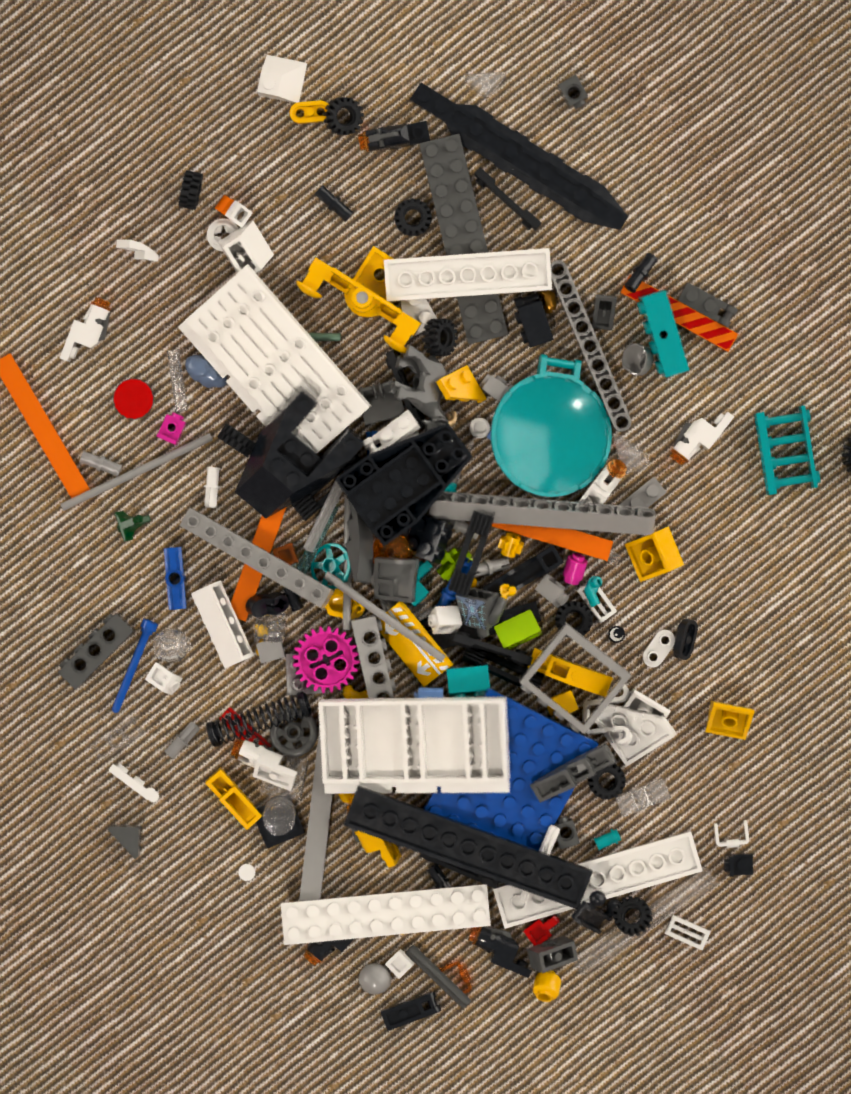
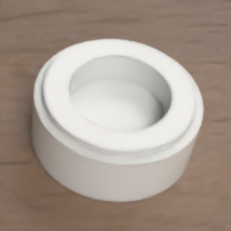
[470,418,490,438]

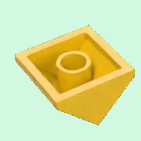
[705,701,754,740]

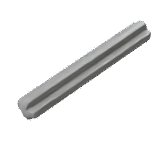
[303,476,342,552]

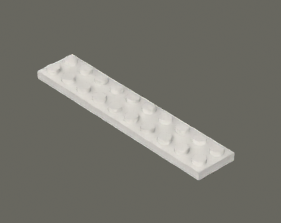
[493,831,703,929]
[281,884,491,945]

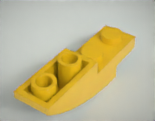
[527,648,613,697]

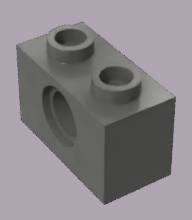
[527,936,578,973]

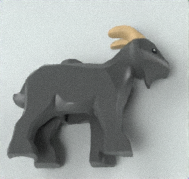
[389,344,457,432]

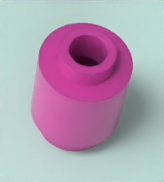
[563,553,588,585]

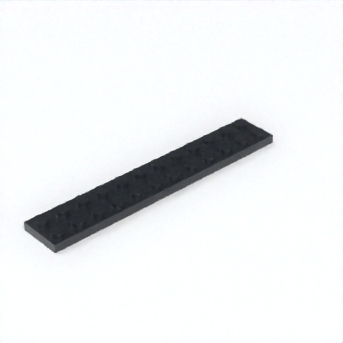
[344,785,593,909]

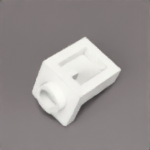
[145,662,182,695]

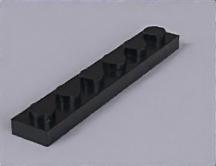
[428,601,541,649]

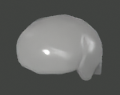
[622,343,654,376]
[358,963,392,995]

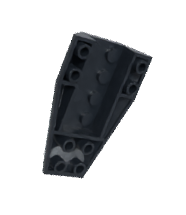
[335,423,473,547]

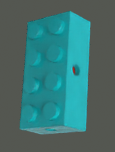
[637,290,689,378]

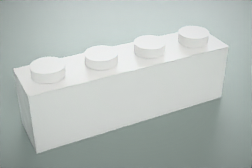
[191,580,254,668]

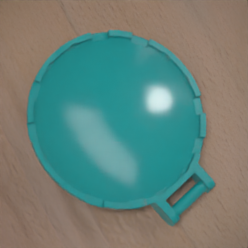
[490,354,612,497]

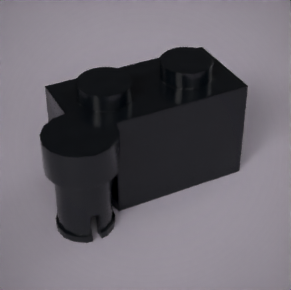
[513,292,554,348]

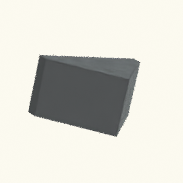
[592,294,617,330]
[107,824,141,859]

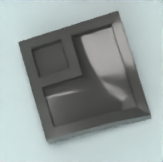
[374,557,420,603]

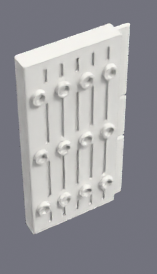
[178,265,371,454]
[318,697,510,794]

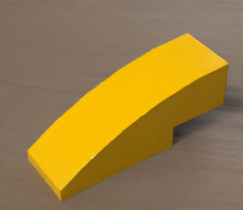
[205,767,262,830]

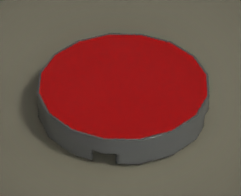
[113,378,155,420]

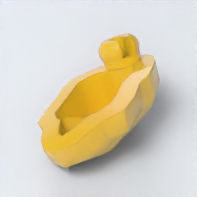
[325,589,365,619]

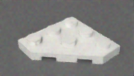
[595,704,677,767]

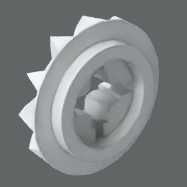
[207,218,239,252]

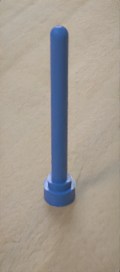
[112,618,159,713]

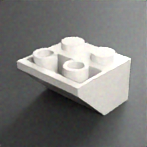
[218,220,274,273]

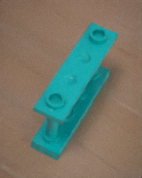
[754,405,821,495]

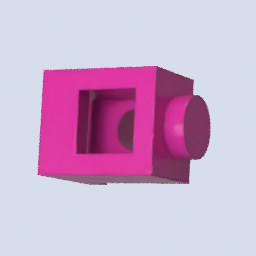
[156,412,187,445]

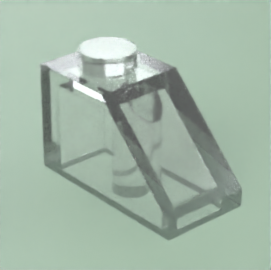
[612,434,650,475]

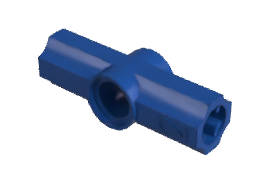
[164,547,187,610]

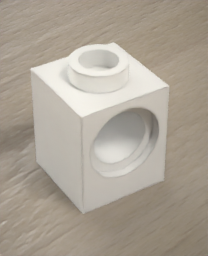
[428,606,462,634]

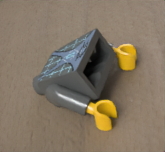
[455,577,516,638]

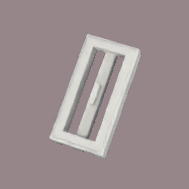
[576,583,617,623]
[664,914,711,950]

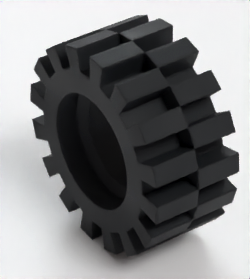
[323,97,364,135]
[179,170,203,210]
[394,198,432,237]
[422,319,458,356]
[217,423,256,458]
[555,601,593,638]
[588,763,626,800]
[613,896,653,936]

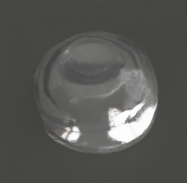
[263,796,296,836]

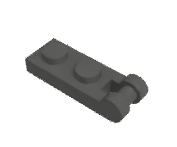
[678,282,738,328]

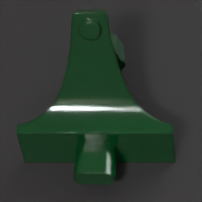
[115,511,151,542]

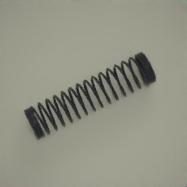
[206,691,312,747]

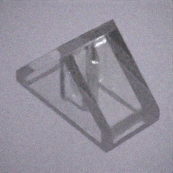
[464,72,506,101]

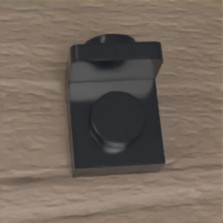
[724,853,753,877]

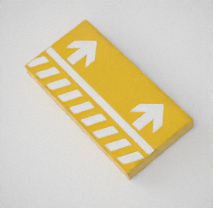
[379,602,453,687]

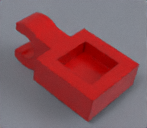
[523,914,560,946]

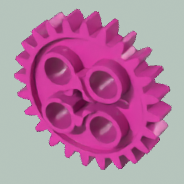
[292,626,360,693]

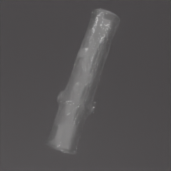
[167,349,188,412]

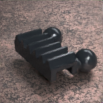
[571,890,622,934]

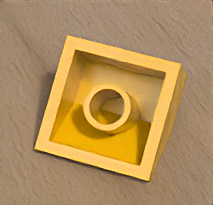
[625,527,684,582]

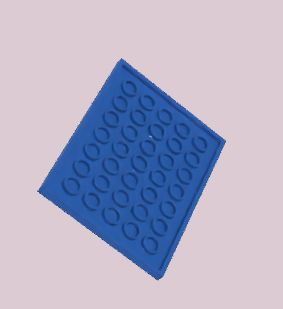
[423,688,598,850]

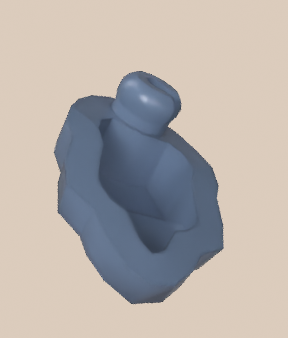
[185,355,227,388]

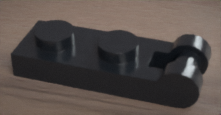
[380,991,441,1031]

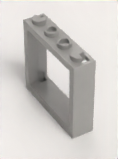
[519,622,632,734]

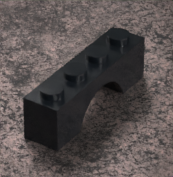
[482,545,564,597]

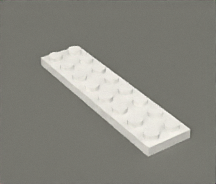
[384,248,552,302]

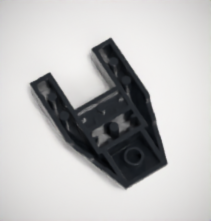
[235,386,365,518]

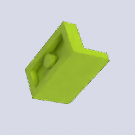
[494,610,542,650]

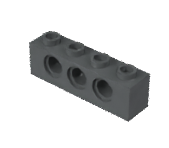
[58,613,135,690]

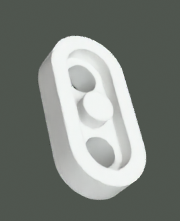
[642,630,675,667]

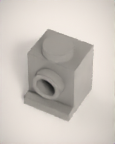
[481,374,513,402]
[535,573,569,608]

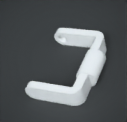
[714,820,749,848]

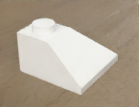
[257,55,307,103]

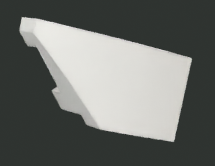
[116,240,158,262]

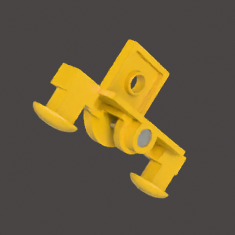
[296,246,421,353]

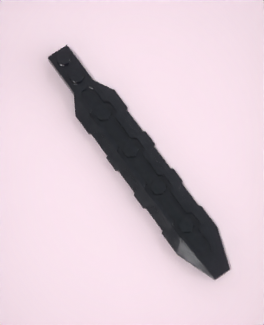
[410,82,628,230]

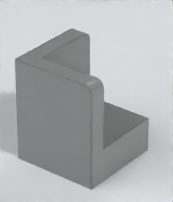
[256,637,285,664]

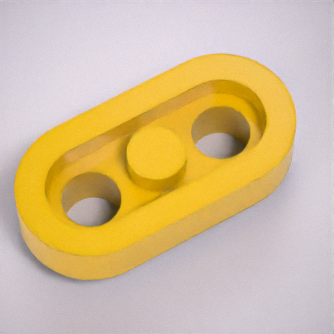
[290,100,329,124]

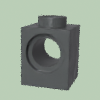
[557,75,588,110]
[555,816,580,850]

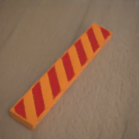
[620,274,738,352]

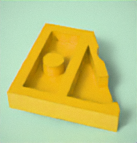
[436,365,487,403]

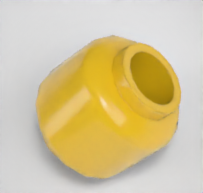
[533,970,561,1002]

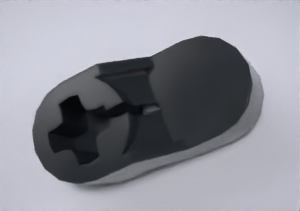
[246,591,289,618]

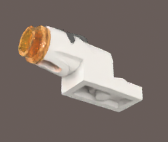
[60,297,111,362]
[669,412,734,466]
[578,459,627,504]
[231,740,297,791]

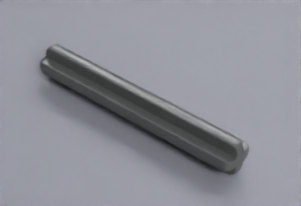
[406,945,471,1009]

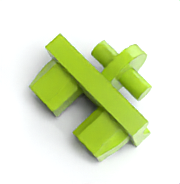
[436,548,473,581]

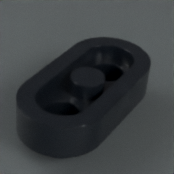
[673,618,698,660]

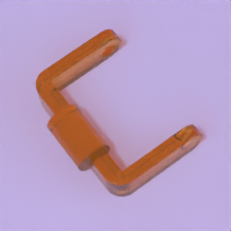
[440,960,472,994]

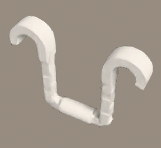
[582,685,632,746]

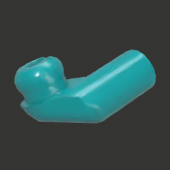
[584,576,603,607]

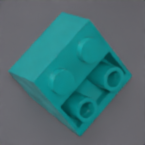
[446,665,490,697]

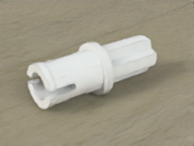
[204,467,220,508]

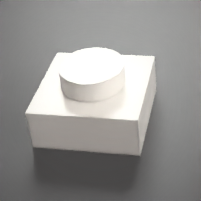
[385,949,415,979]

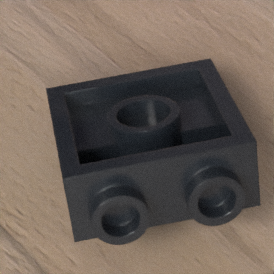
[403,515,454,564]

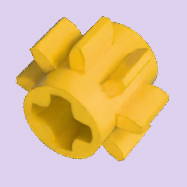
[497,532,524,558]

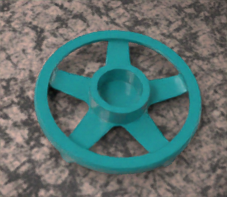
[311,543,351,589]

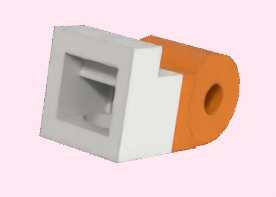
[215,195,252,228]

